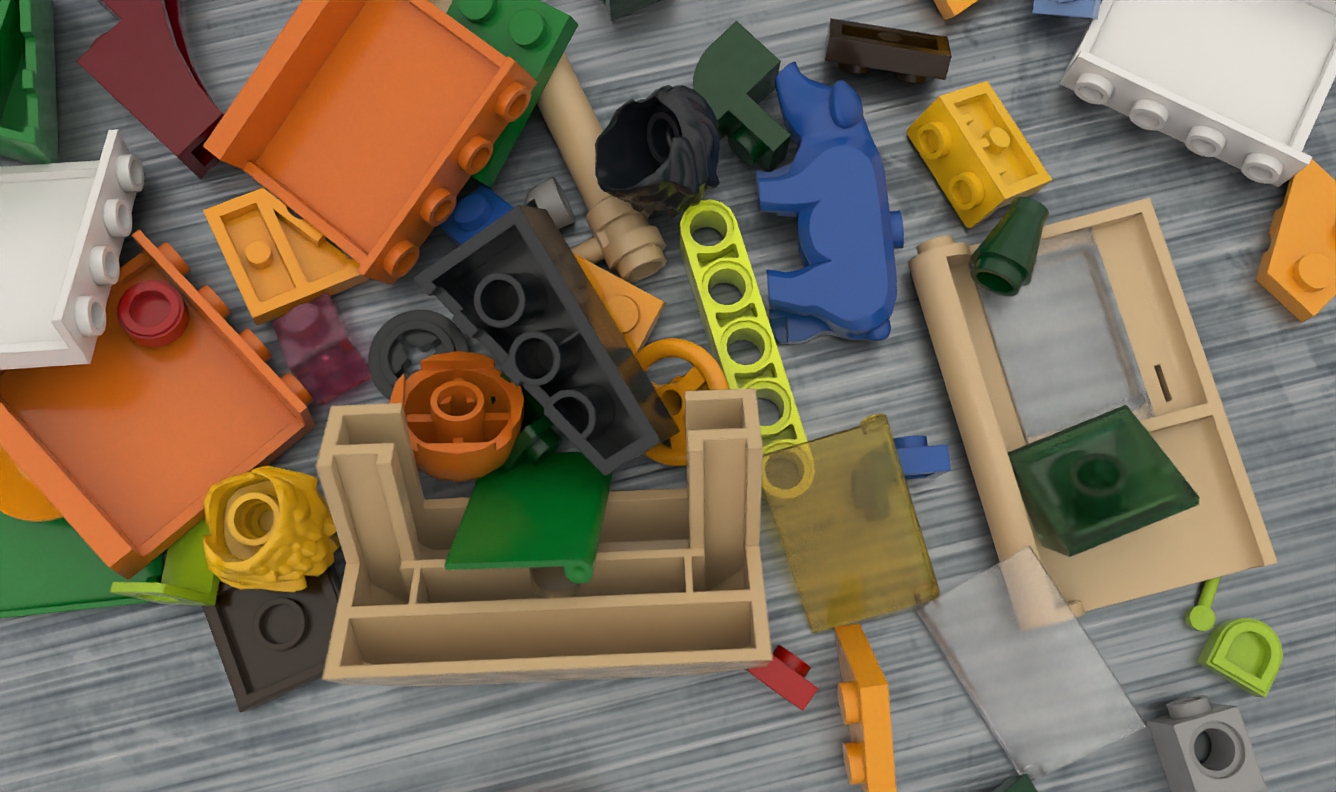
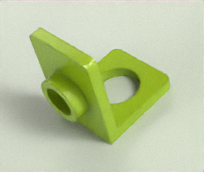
[110,518,220,606]

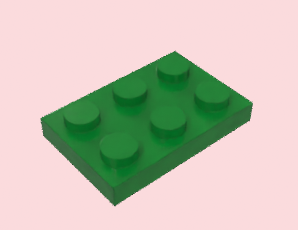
[446,0,579,188]

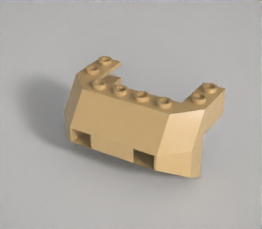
[316,388,772,687]

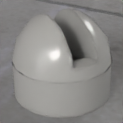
[524,177,575,230]

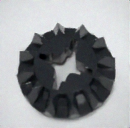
[368,310,470,400]

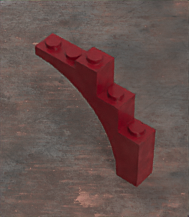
[76,0,224,179]

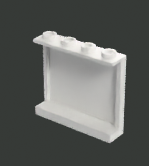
[1059,0,1336,187]
[0,129,144,370]

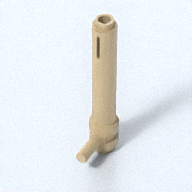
[537,52,667,283]

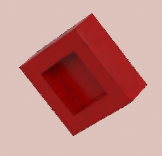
[744,644,818,711]

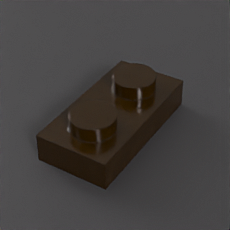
[825,18,952,83]

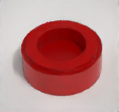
[117,280,189,347]

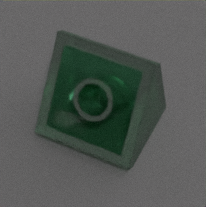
[1008,405,1199,557]

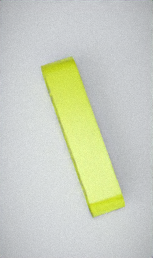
[680,199,815,505]

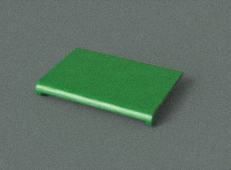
[444,451,613,584]
[0,511,164,618]

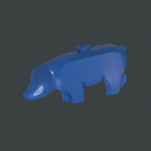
[756,61,904,344]

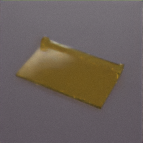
[762,414,940,633]

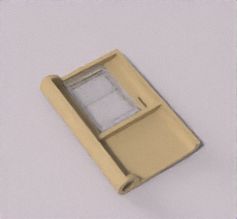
[908,198,1278,630]

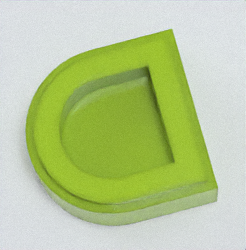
[1196,618,1283,698]

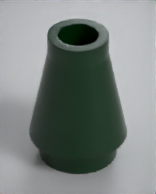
[970,197,1049,296]

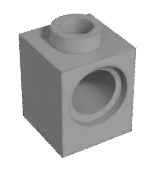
[1147,695,1267,792]

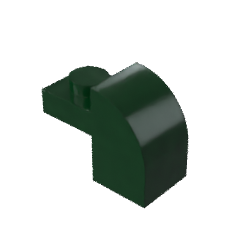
[693,21,791,172]

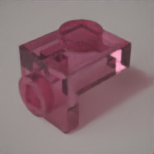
[272,292,371,405]

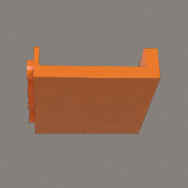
[203,0,538,286]
[0,229,316,580]

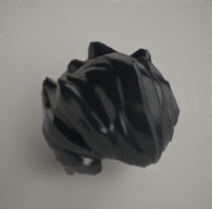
[595,85,720,219]

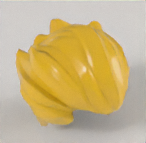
[203,466,341,592]

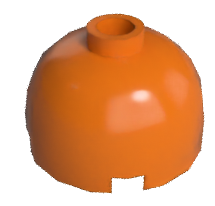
[389,351,524,483]

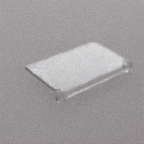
[916,545,1146,781]

